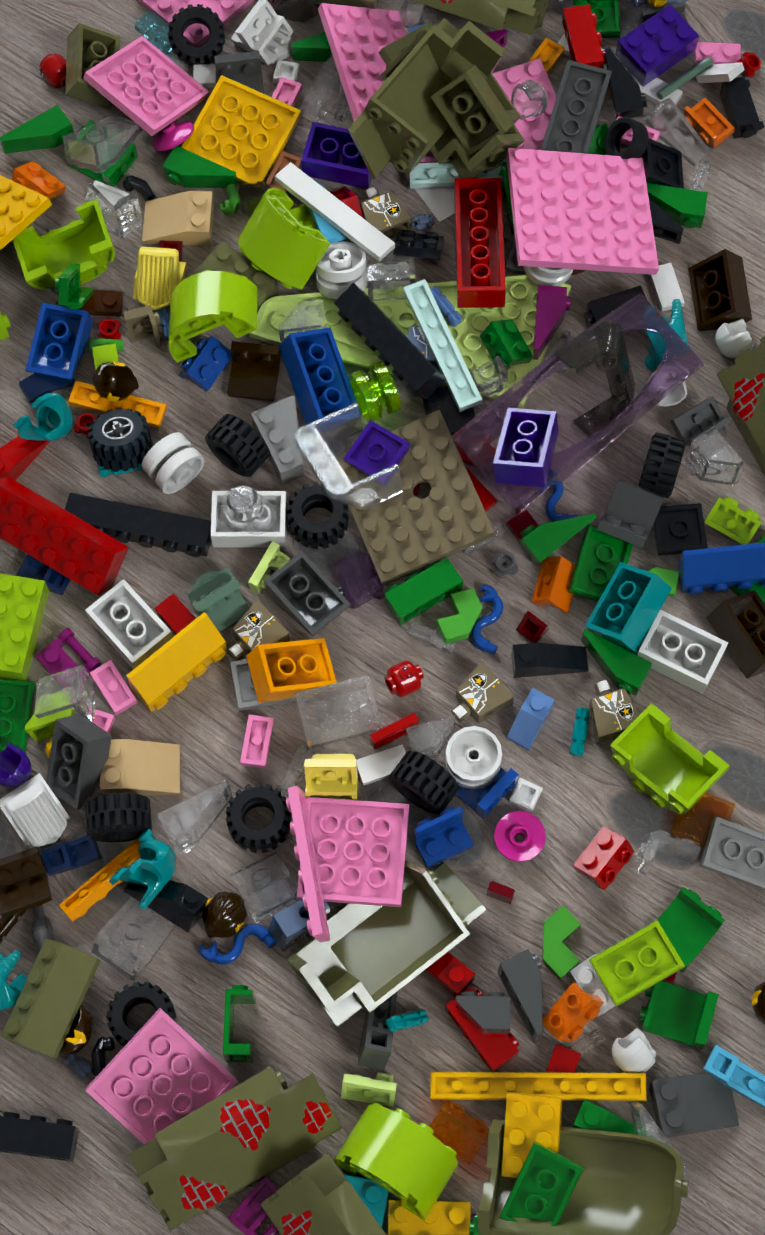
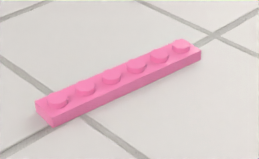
[286,786,330,943]

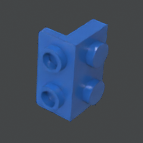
[179,336,232,391]

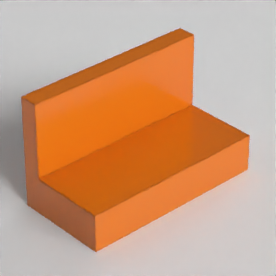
[531,556,575,613]

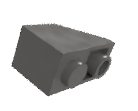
[456,992,510,1034]

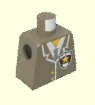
[361,187,411,239]
[228,600,290,660]
[451,661,514,723]
[589,680,640,744]

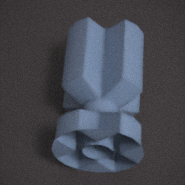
[411,214,434,230]
[65,1053,93,1079]

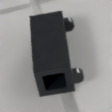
[719,76,765,139]
[584,285,651,334]

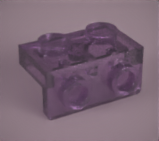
[333,551,384,609]

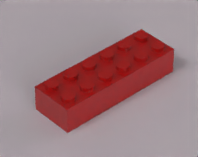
[454,178,506,308]
[0,476,129,595]

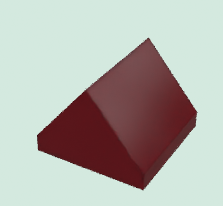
[516,611,549,643]

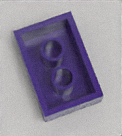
[615,4,699,87]
[301,122,372,189]
[493,408,559,487]

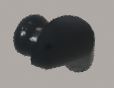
[122,175,155,201]
[91,1036,115,1076]

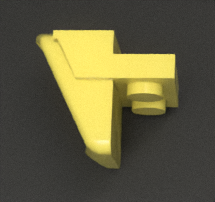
[133,247,187,311]
[304,754,358,800]

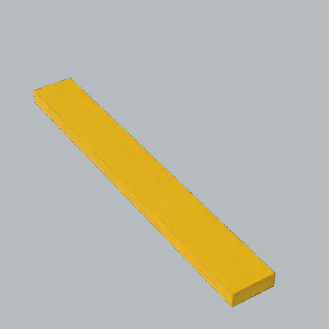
[430,1072,646,1101]

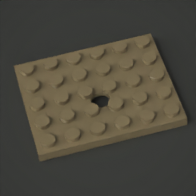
[330,410,496,585]

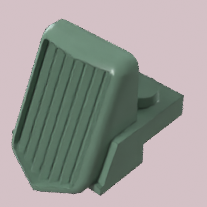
[185,566,250,632]

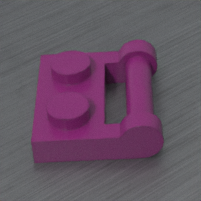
[35,628,102,692]
[228,1176,279,1235]

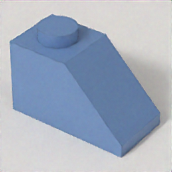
[507,688,555,751]

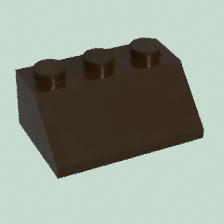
[688,249,752,331]
[706,590,765,679]

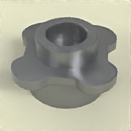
[491,552,518,578]

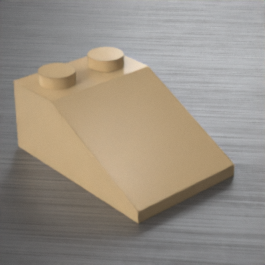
[142,191,214,246]
[100,739,181,796]

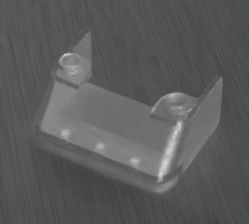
[295,403,403,508]

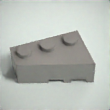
[251,394,304,485]

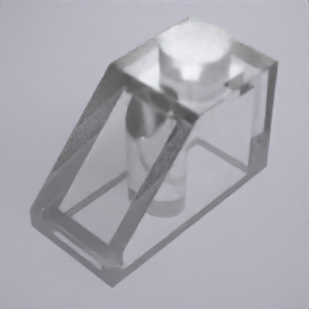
[278,299,327,341]
[406,715,456,760]

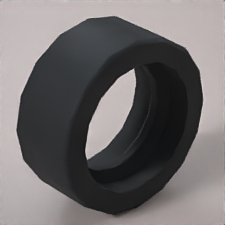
[604,117,649,159]

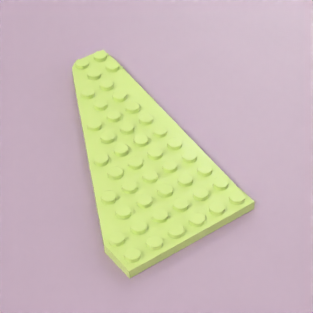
[249,275,571,409]

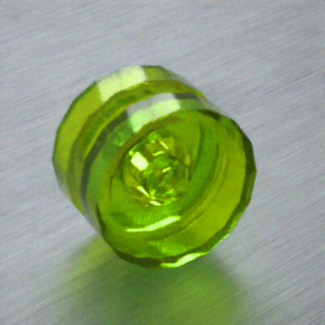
[349,361,401,422]

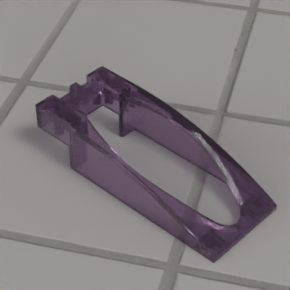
[452,293,704,515]

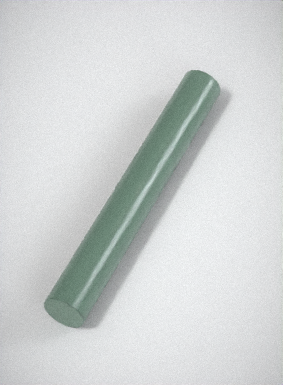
[656,57,713,100]

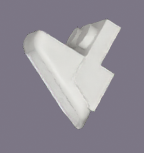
[231,0,294,66]
[0,773,70,847]

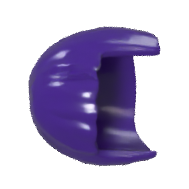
[0,743,32,787]

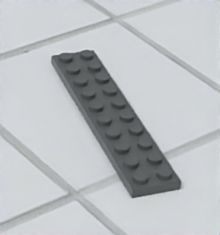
[505,60,612,275]

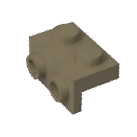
[123,305,164,348]

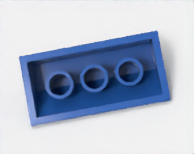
[278,327,361,433]
[678,542,765,595]

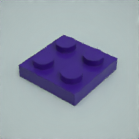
[343,420,411,485]

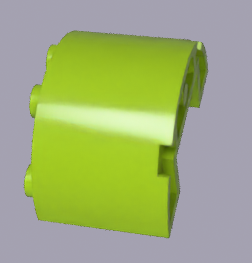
[238,188,331,289]
[13,199,115,290]
[169,270,257,363]
[610,703,730,815]
[333,1102,458,1221]

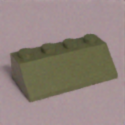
[1,939,101,1059]

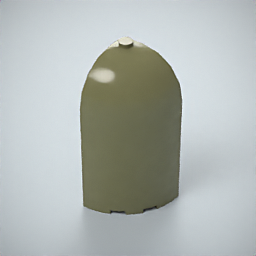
[478,1119,689,1235]

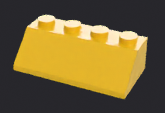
[126,612,228,712]

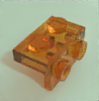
[429,1101,490,1165]

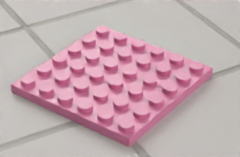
[506,148,659,275]

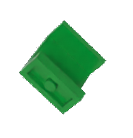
[64,119,138,187]
[658,887,725,973]
[638,981,719,1049]
[223,985,256,1063]

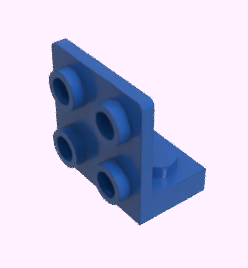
[455,756,519,819]
[414,807,474,869]

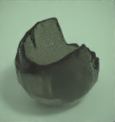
[238,181,272,218]

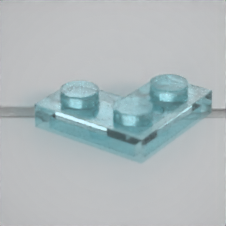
[135,10,172,55]

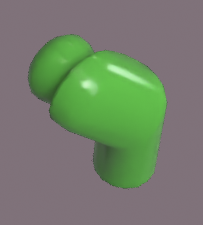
[220,184,242,215]
[88,338,124,354]

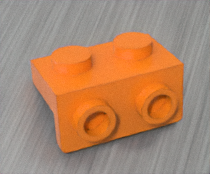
[683,98,735,149]
[12,161,66,199]
[542,983,604,1042]

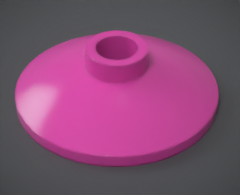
[152,121,194,151]
[494,811,546,862]

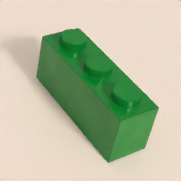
[384,558,463,626]

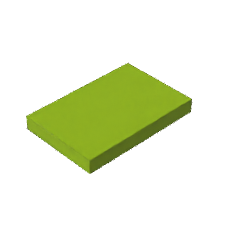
[589,920,685,1007]

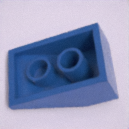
[25,303,94,380]

